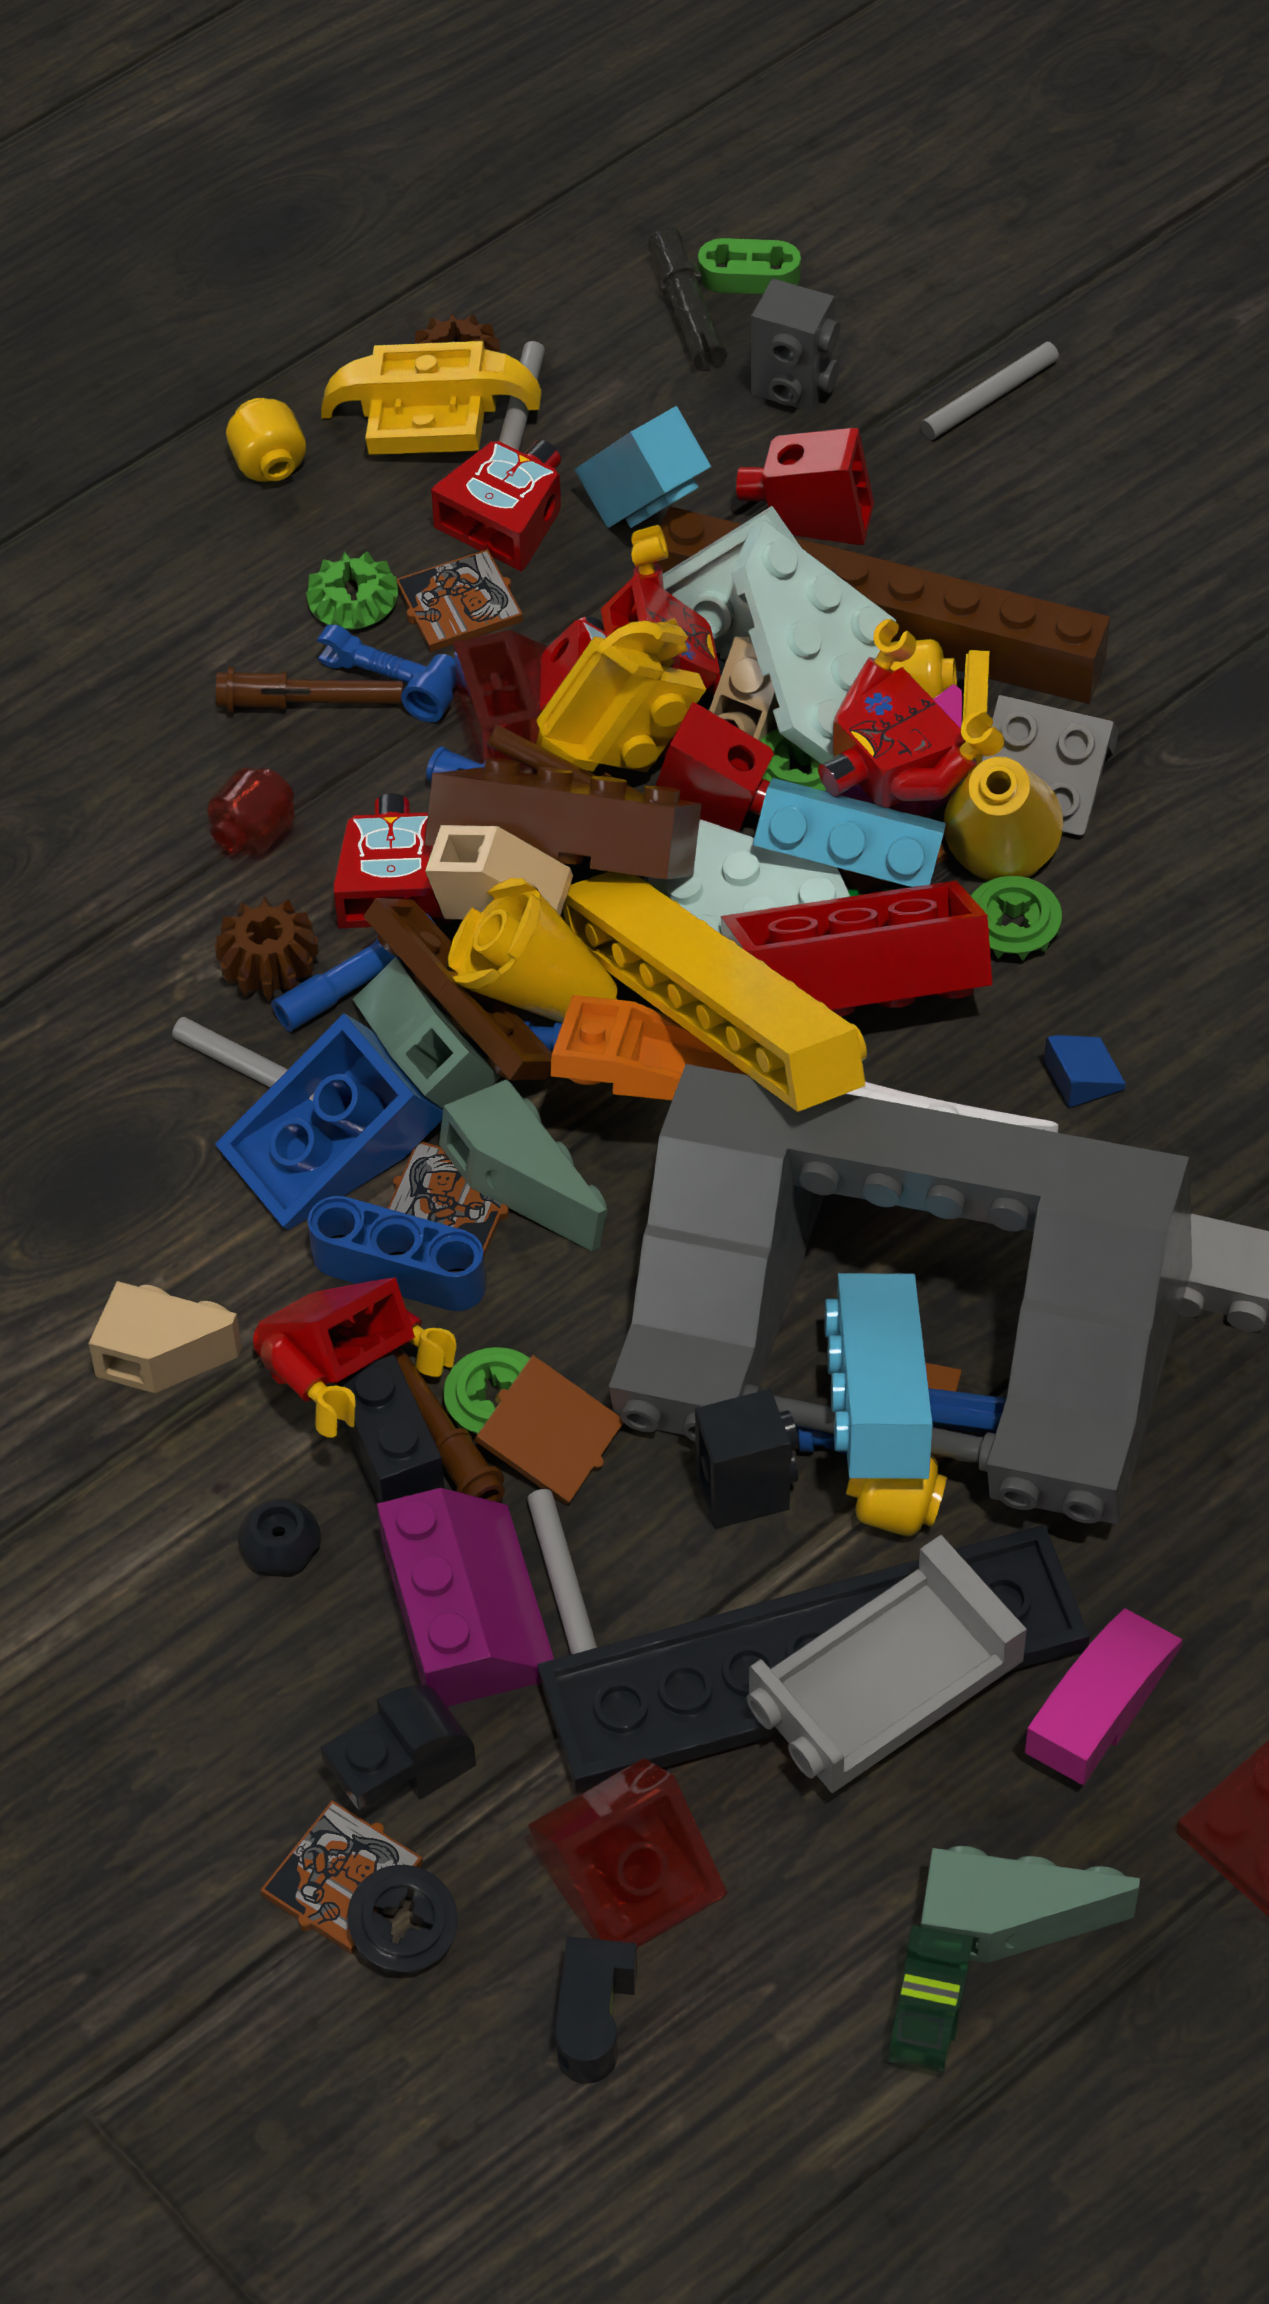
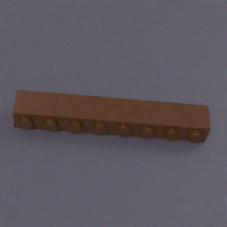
[655,506,1110,704]

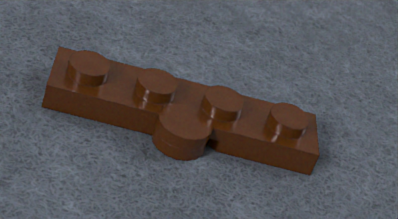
[363,898,552,1081]

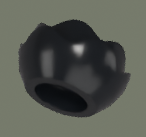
[238,1498,321,1576]

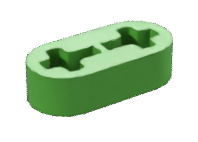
[698,238,801,294]

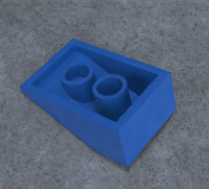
[215,1013,443,1230]

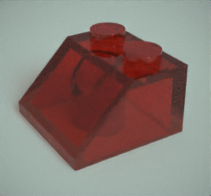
[528,1758,728,1947]

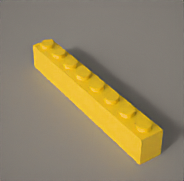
[563,871,867,1112]

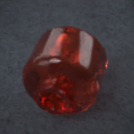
[207,767,295,856]

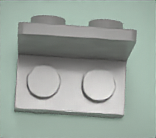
[982,695,1119,837]

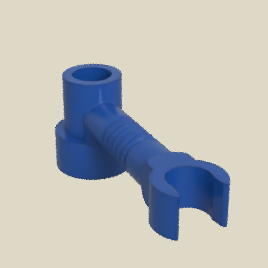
[317,624,463,723]

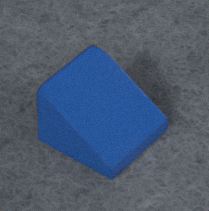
[1044,1035,1126,1108]

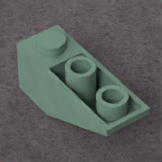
[353,957,501,1109]
[439,1079,607,1251]
[919,1846,1140,1963]

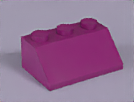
[377,1488,554,1707]

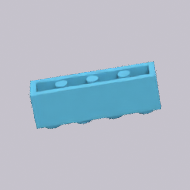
[824,1273,933,1479]

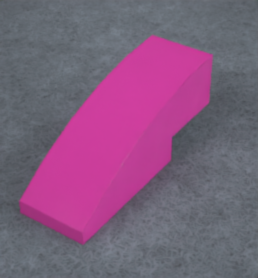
[1025,1608,1183,1786]

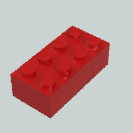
[720,880,993,1016]

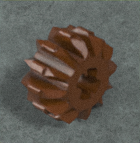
[215,895,319,1002]

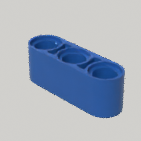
[307,1196,486,1311]

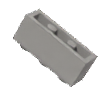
[1179,1214,1269,1332]

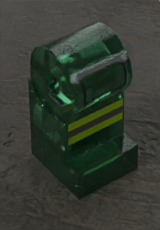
[889,1925,974,2073]

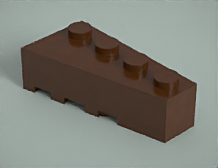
[425,758,702,880]

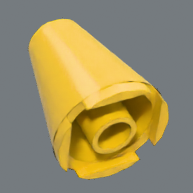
[944,757,1063,881]
[448,878,618,1023]

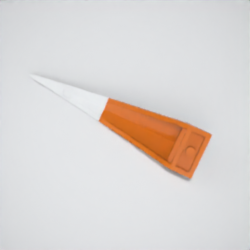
[551,995,1058,1133]

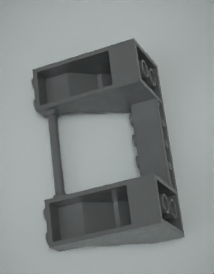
[609,1064,1192,1525]

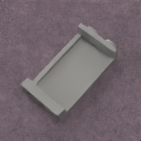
[747,1535,1026,1793]

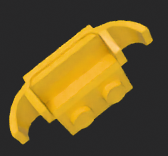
[321,341,542,455]
[536,621,706,773]

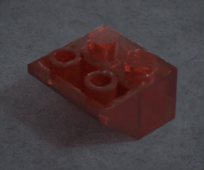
[453,630,548,767]

